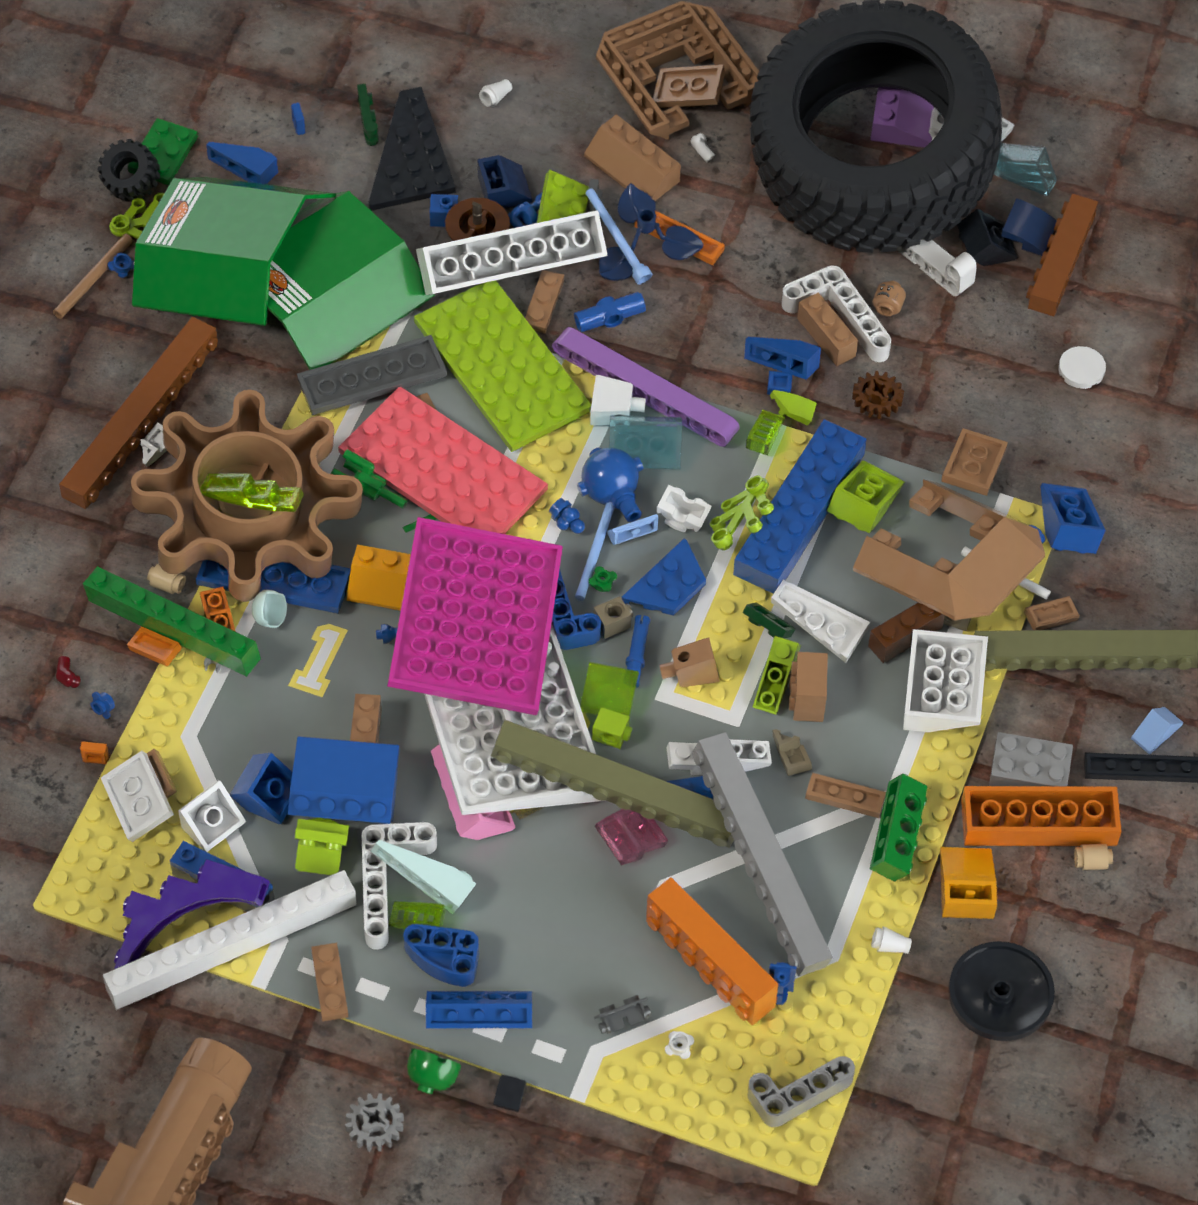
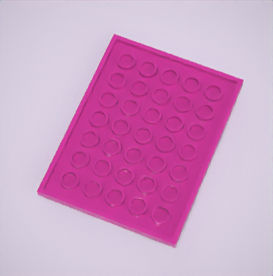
[387,517,563,715]

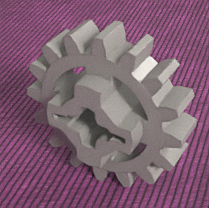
[345,1093,404,1152]

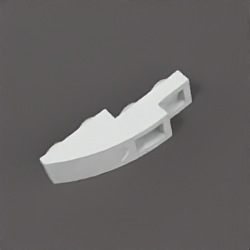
[666,739,772,775]

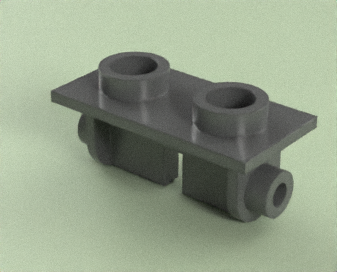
[594,995,651,1034]

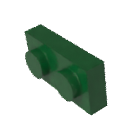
[742,602,795,639]

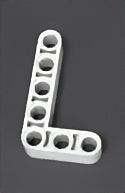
[782,266,891,362]
[362,822,437,950]

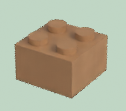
[789,652,828,722]

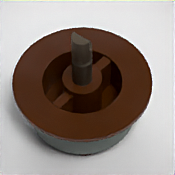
[445,198,510,241]

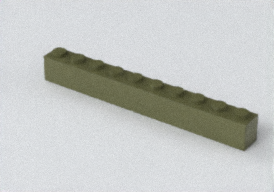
[974,630,1198,671]
[490,720,734,848]

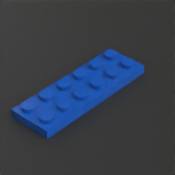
[196,560,351,614]

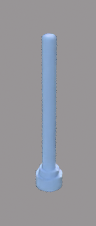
[586,188,653,284]

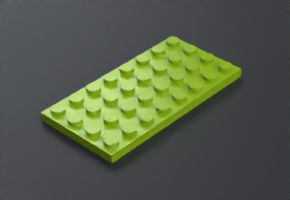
[414,280,591,452]

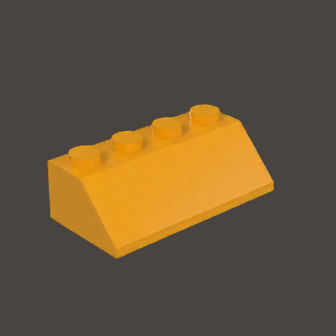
[347,544,411,611]

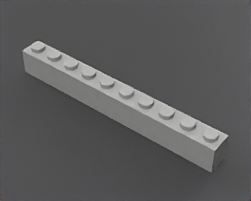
[693,732,833,977]

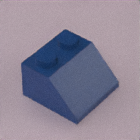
[229,752,292,824]

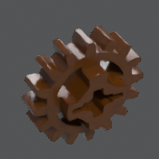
[852,371,904,419]

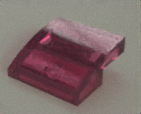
[595,809,668,865]

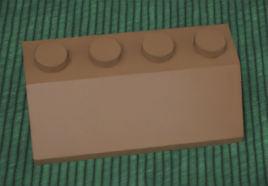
[584,115,681,202]

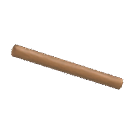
[53,234,133,319]

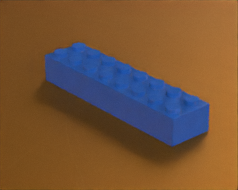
[733,419,867,594]

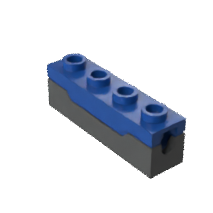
[170,841,275,912]

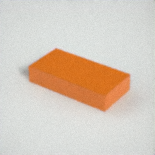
[127,626,182,667]

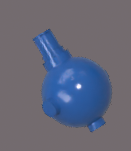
[577,448,644,522]

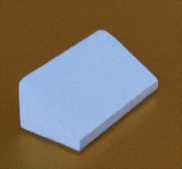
[607,514,658,545]

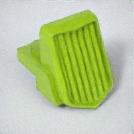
[295,818,349,875]

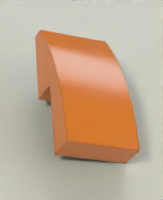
[200,586,236,632]

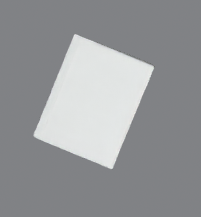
[179,780,246,852]

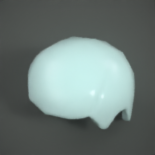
[252,590,287,628]

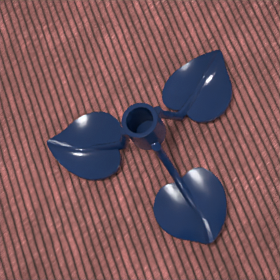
[599,183,703,281]

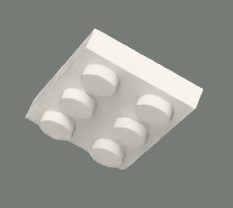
[101,751,174,842]

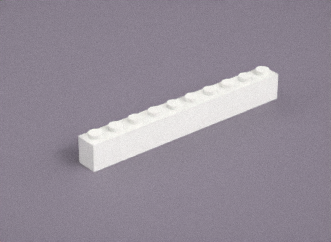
[103,870,357,1010]

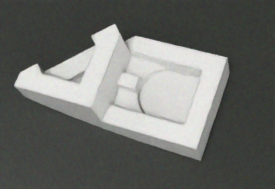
[141,423,167,467]

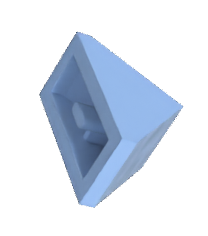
[1131,707,1183,755]

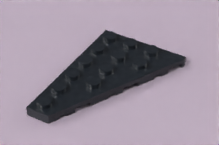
[368,86,456,211]

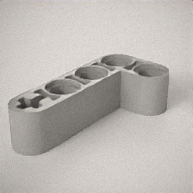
[748,1056,855,1127]

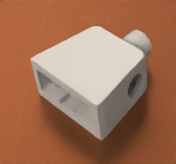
[590,375,646,425]

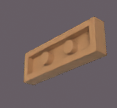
[525,270,564,334]
[805,773,886,818]
[311,943,349,1022]

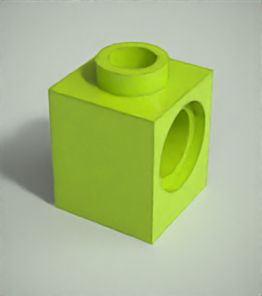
[592,707,632,749]

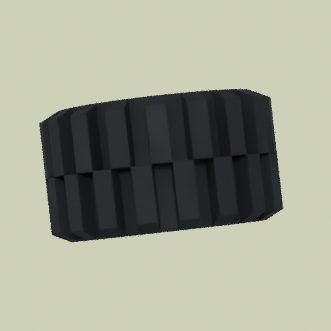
[98,139,161,202]

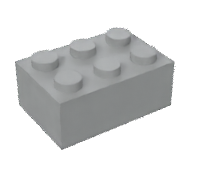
[989,732,1073,786]

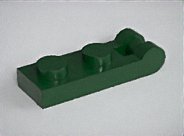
[357,83,379,146]

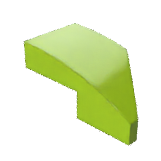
[770,390,817,426]

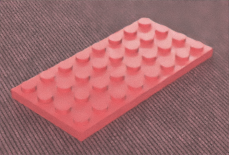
[338,387,548,534]

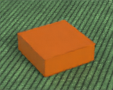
[80,741,109,764]

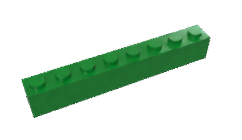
[83,566,261,677]

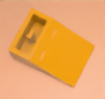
[940,847,997,919]

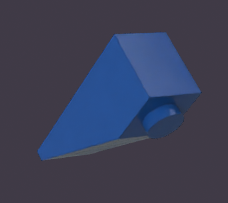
[206,142,278,184]
[744,337,821,380]

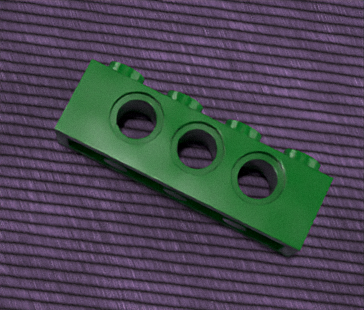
[869,773,928,882]

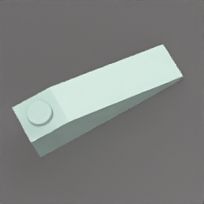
[371,840,476,914]

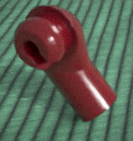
[56,656,81,688]

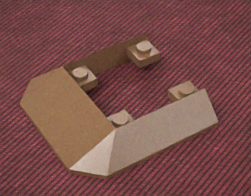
[596,1,759,140]
[853,479,1045,620]

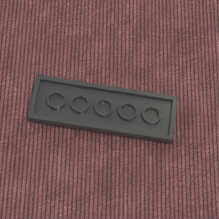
[297,335,447,415]

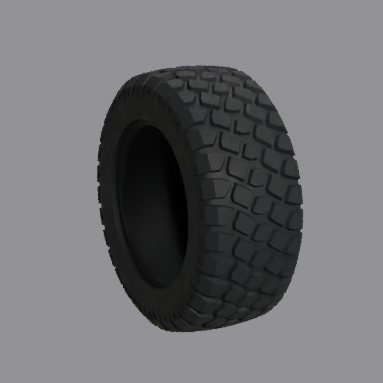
[750,0,1002,253]

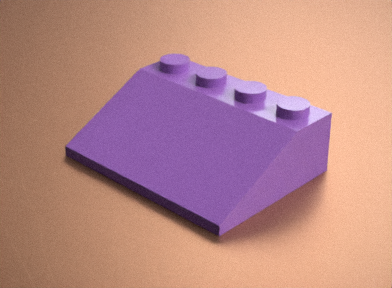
[871,87,934,147]

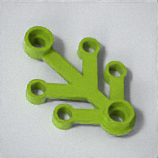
[110,193,164,239]
[709,475,774,550]

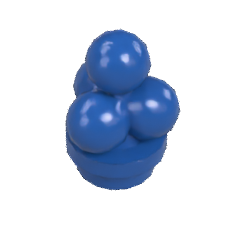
[549,498,585,534]

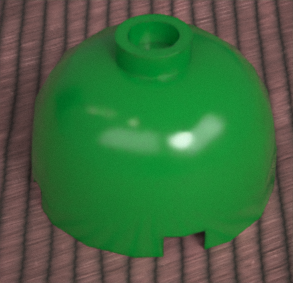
[407,1048,462,1095]

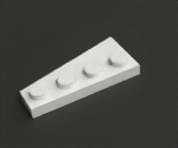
[771,580,870,663]

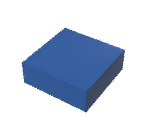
[291,103,306,135]
[767,371,792,395]

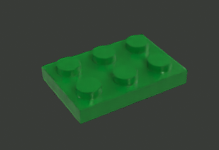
[127,118,198,185]

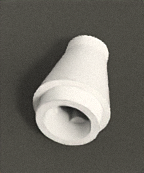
[479,79,512,107]
[871,926,912,954]

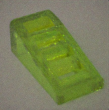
[746,410,785,456]
[389,901,445,929]

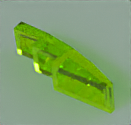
[200,473,304,512]

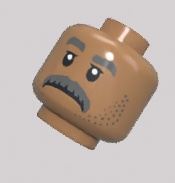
[872,281,906,317]

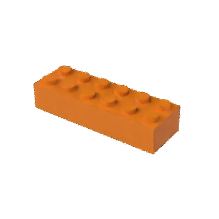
[961,786,1121,846]
[646,877,778,1026]

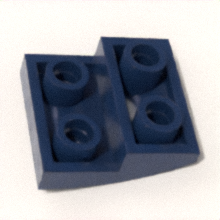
[1001,198,1056,256]

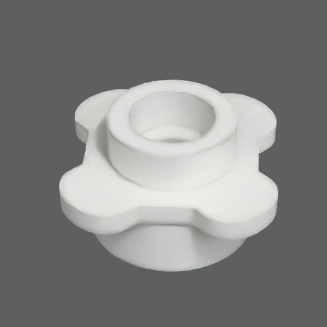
[665,1031,694,1059]

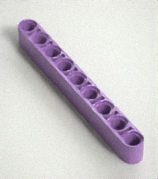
[552,327,740,447]

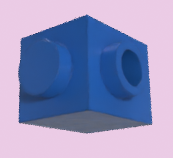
[430,194,458,227]

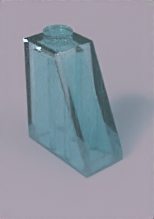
[994,143,1057,196]

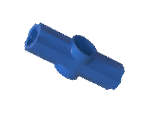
[574,292,646,332]

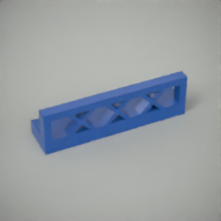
[426,991,532,1028]

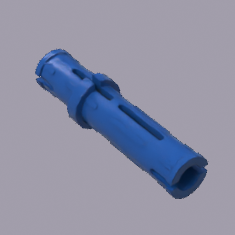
[623,615,651,688]

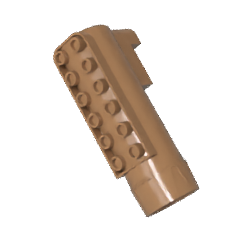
[63,1038,252,1205]

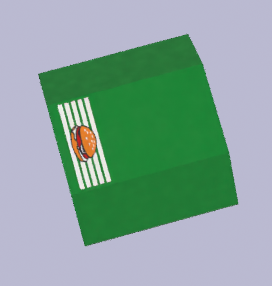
[132,177,336,326]
[267,191,435,370]

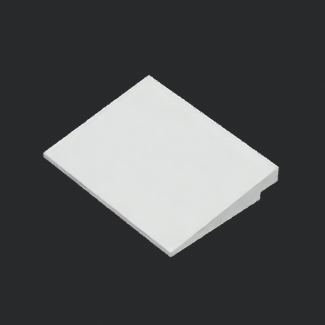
[424,623,606,815]

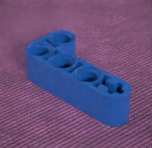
[552,569,601,650]

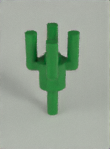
[331,449,408,509]

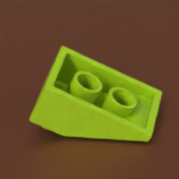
[827,460,905,533]

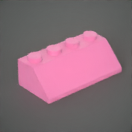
[431,744,516,840]

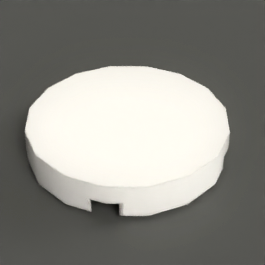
[1059,346,1106,389]

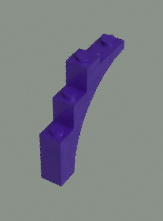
[114,859,270,969]

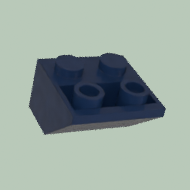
[477,155,533,208]

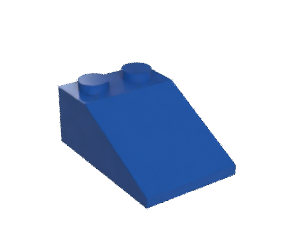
[1040,483,1106,554]

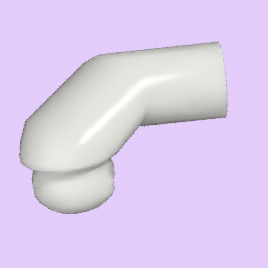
[691,133,715,162]

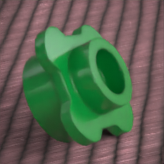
[589,566,617,592]

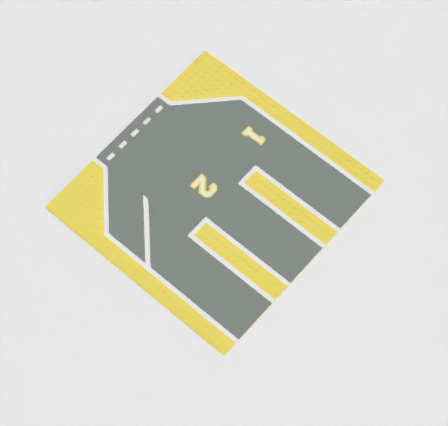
[33,310,1052,1186]

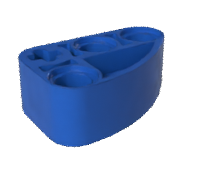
[403,924,479,987]

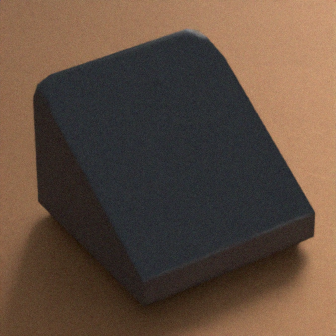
[493,1074,526,1113]

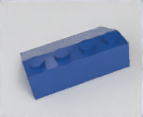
[288,736,400,824]

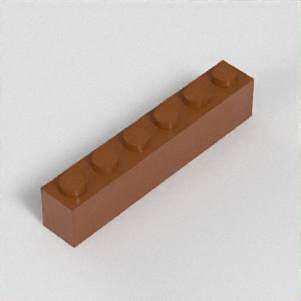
[1026,193,1098,317]

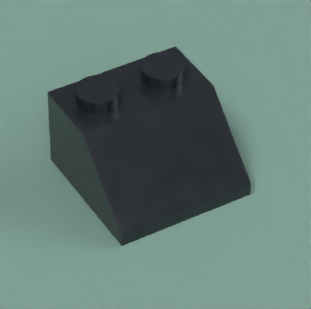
[957,208,1018,266]

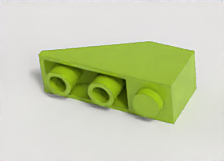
[752,636,801,715]

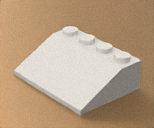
[903,629,988,732]

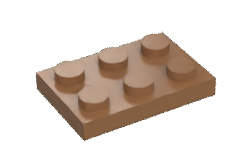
[653,65,726,108]
[941,428,1008,496]

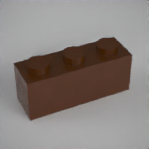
[868,603,945,663]

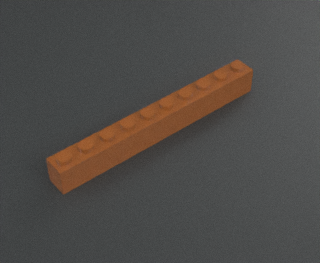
[59,317,218,509]

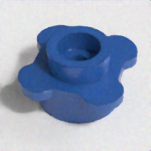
[108,253,134,278]
[91,692,115,719]

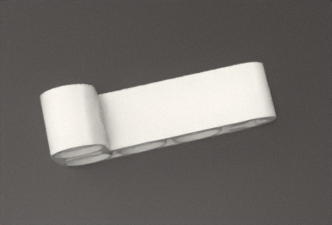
[897,239,977,296]

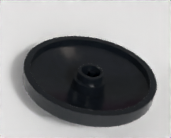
[948,941,1055,1041]

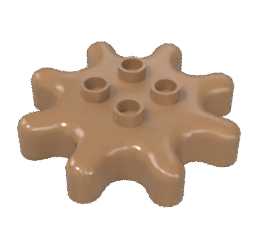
[131,390,363,602]

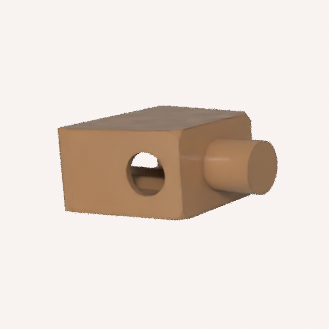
[659,637,720,687]

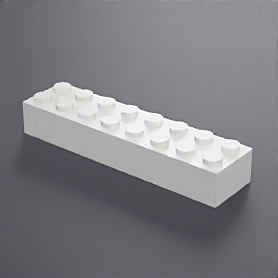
[416,210,608,295]

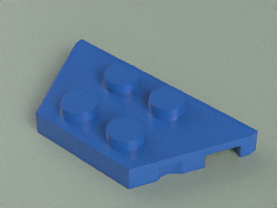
[622,538,706,616]

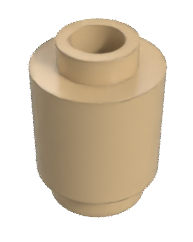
[147,563,186,594]
[1074,844,1113,870]

